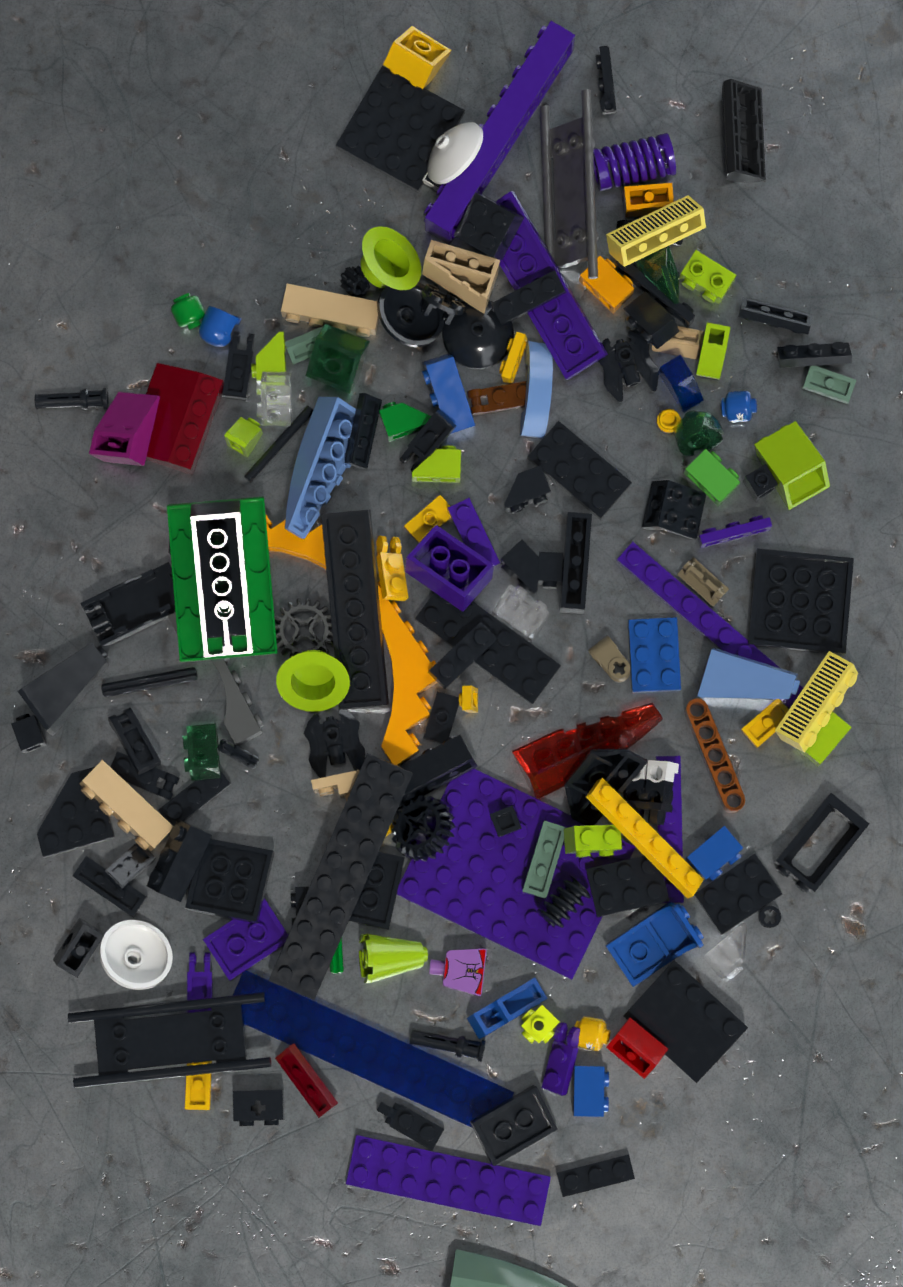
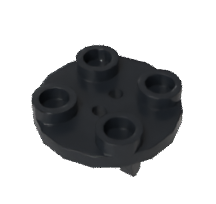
[420,284,465,325]

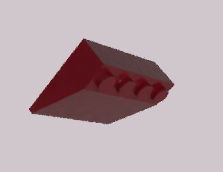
[146,363,224,475]

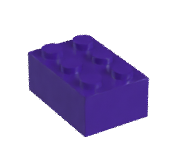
[405,525,494,612]

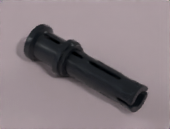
[34,388,109,410]
[410,1028,486,1062]

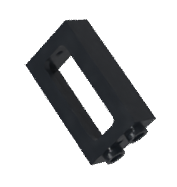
[774,793,870,894]

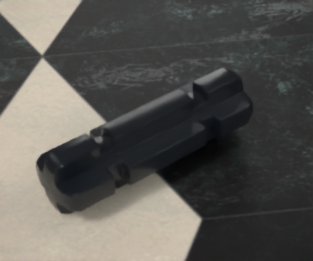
[217,739,259,769]

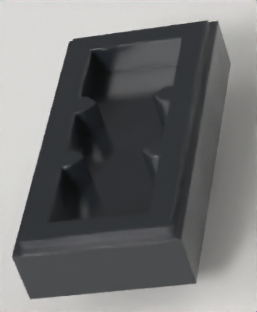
[423,691,459,744]
[103,843,156,891]

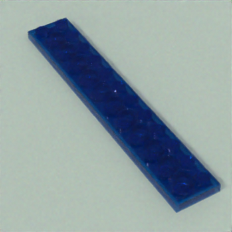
[232,970,514,1128]

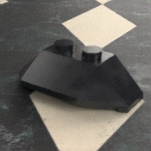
[564,749,648,825]

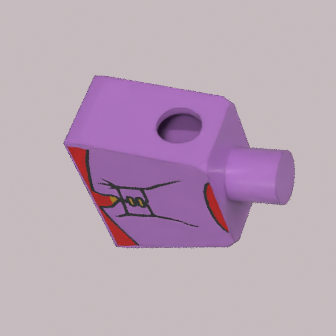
[429,949,487,997]

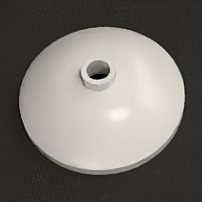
[427,122,483,184]
[99,920,173,990]

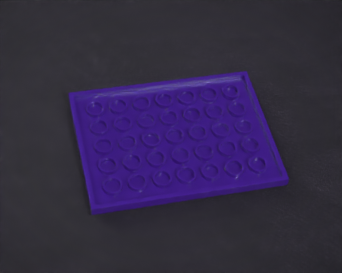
[397,769,636,980]

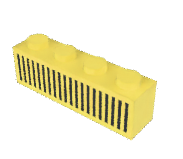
[606,195,706,267]
[775,651,858,753]

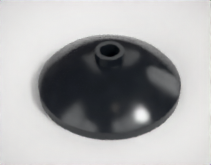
[377,282,444,347]
[442,300,514,369]

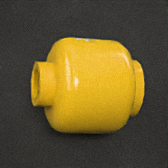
[575,1016,611,1051]

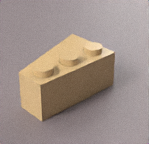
[422,240,500,314]

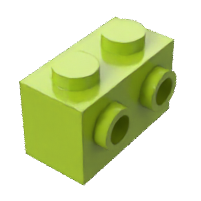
[679,250,736,304]
[564,825,622,857]

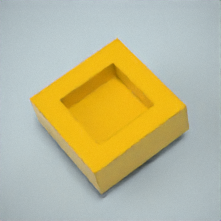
[459,685,478,713]

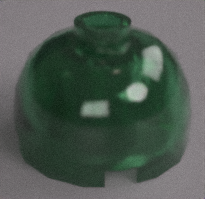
[675,410,724,456]

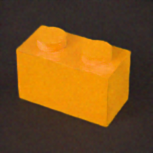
[623,183,674,218]
[579,256,634,314]

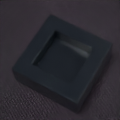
[490,805,522,838]

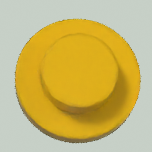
[657,409,681,433]

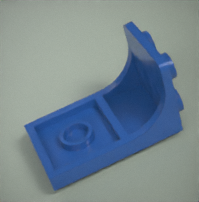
[605,902,704,987]

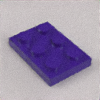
[203,899,288,981]

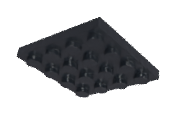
[336,66,465,193]
[748,548,854,655]

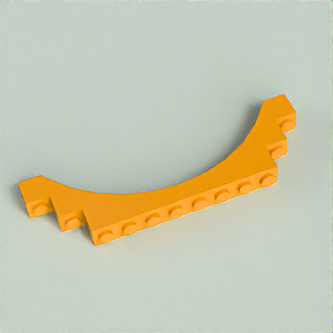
[266,515,438,766]

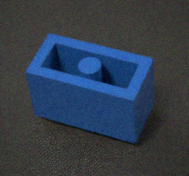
[686,826,743,881]
[573,1066,609,1117]

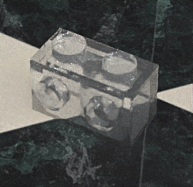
[256,372,292,426]

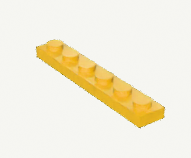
[586,778,704,899]

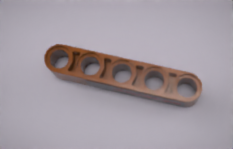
[685,698,745,813]

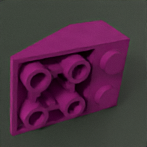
[89,392,160,466]

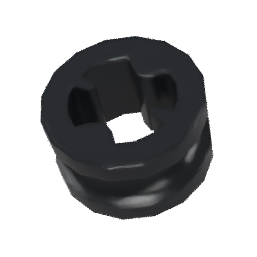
[758,906,781,929]

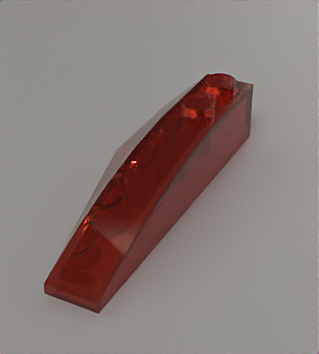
[512,703,663,799]

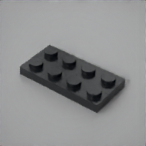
[527,421,632,520]

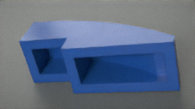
[467,978,548,1039]

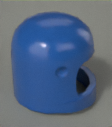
[199,306,242,347]

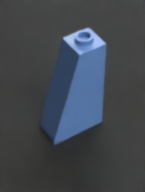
[697,648,800,699]

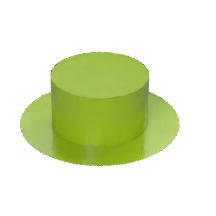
[360,226,421,290]
[276,650,350,712]

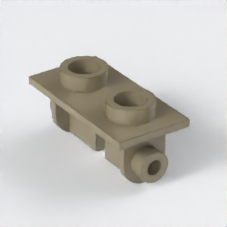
[677,557,729,607]

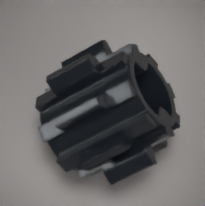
[340,265,371,297]

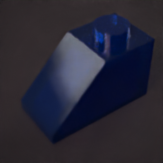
[659,355,704,413]

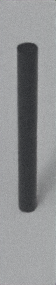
[244,405,313,483]

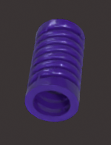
[593,133,676,191]

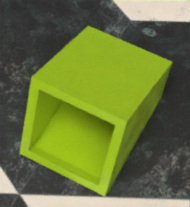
[754,421,830,510]

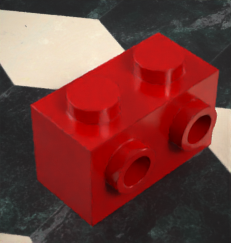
[606,1018,668,1079]

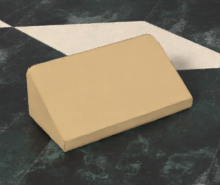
[651,326,704,360]

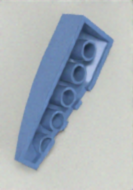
[285,397,356,539]

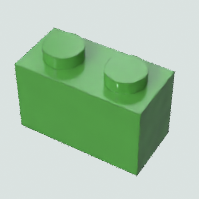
[684,449,740,507]

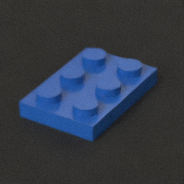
[628,617,681,693]

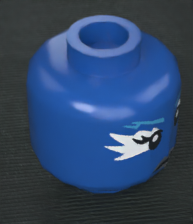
[721,391,757,422]

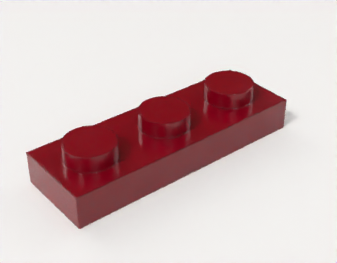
[275,1043,338,1118]

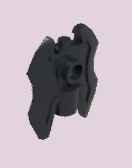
[598,331,659,402]
[304,709,365,778]

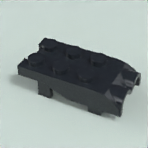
[80,562,175,647]

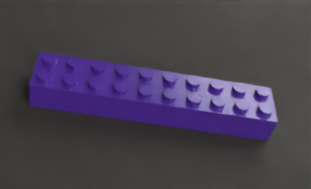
[423,21,575,245]

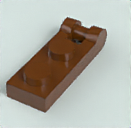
[467,381,527,416]

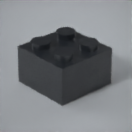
[453,193,524,260]

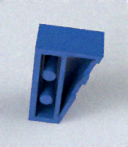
[422,354,476,434]

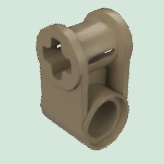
[588,635,630,683]

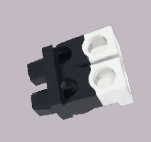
[623,760,679,825]

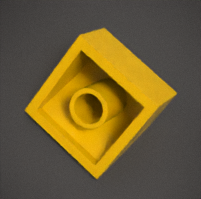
[383,26,452,89]

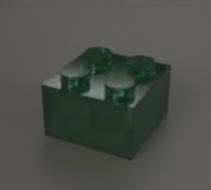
[305,323,370,394]

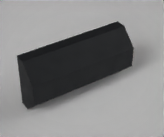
[722,79,766,183]

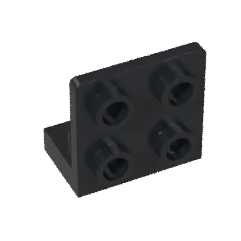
[642,480,706,540]

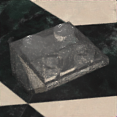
[492,584,550,643]

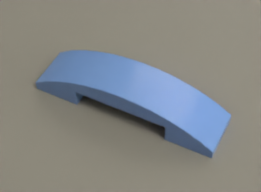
[520,341,553,439]

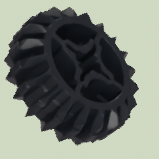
[390,795,456,862]

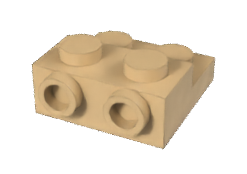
[311,770,360,801]

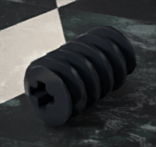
[536,875,591,928]

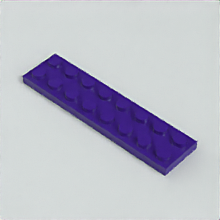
[496,191,608,380]
[346,1135,551,1226]

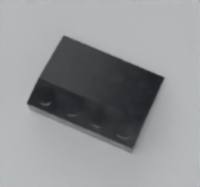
[623,960,748,1083]

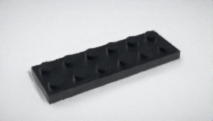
[415,592,561,705]

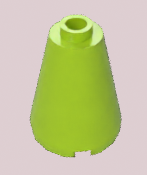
[359,934,428,983]

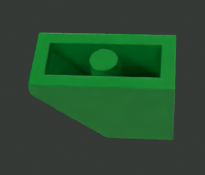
[379,402,432,442]

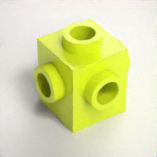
[521,1005,559,1044]

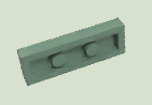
[523,821,567,899]

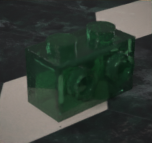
[183,723,221,781]

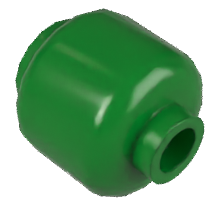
[171,293,206,330]

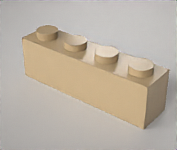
[281,284,379,337]
[80,760,173,851]

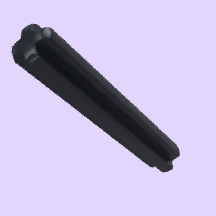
[101,667,198,697]

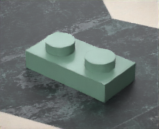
[284,324,337,364]
[802,366,857,404]

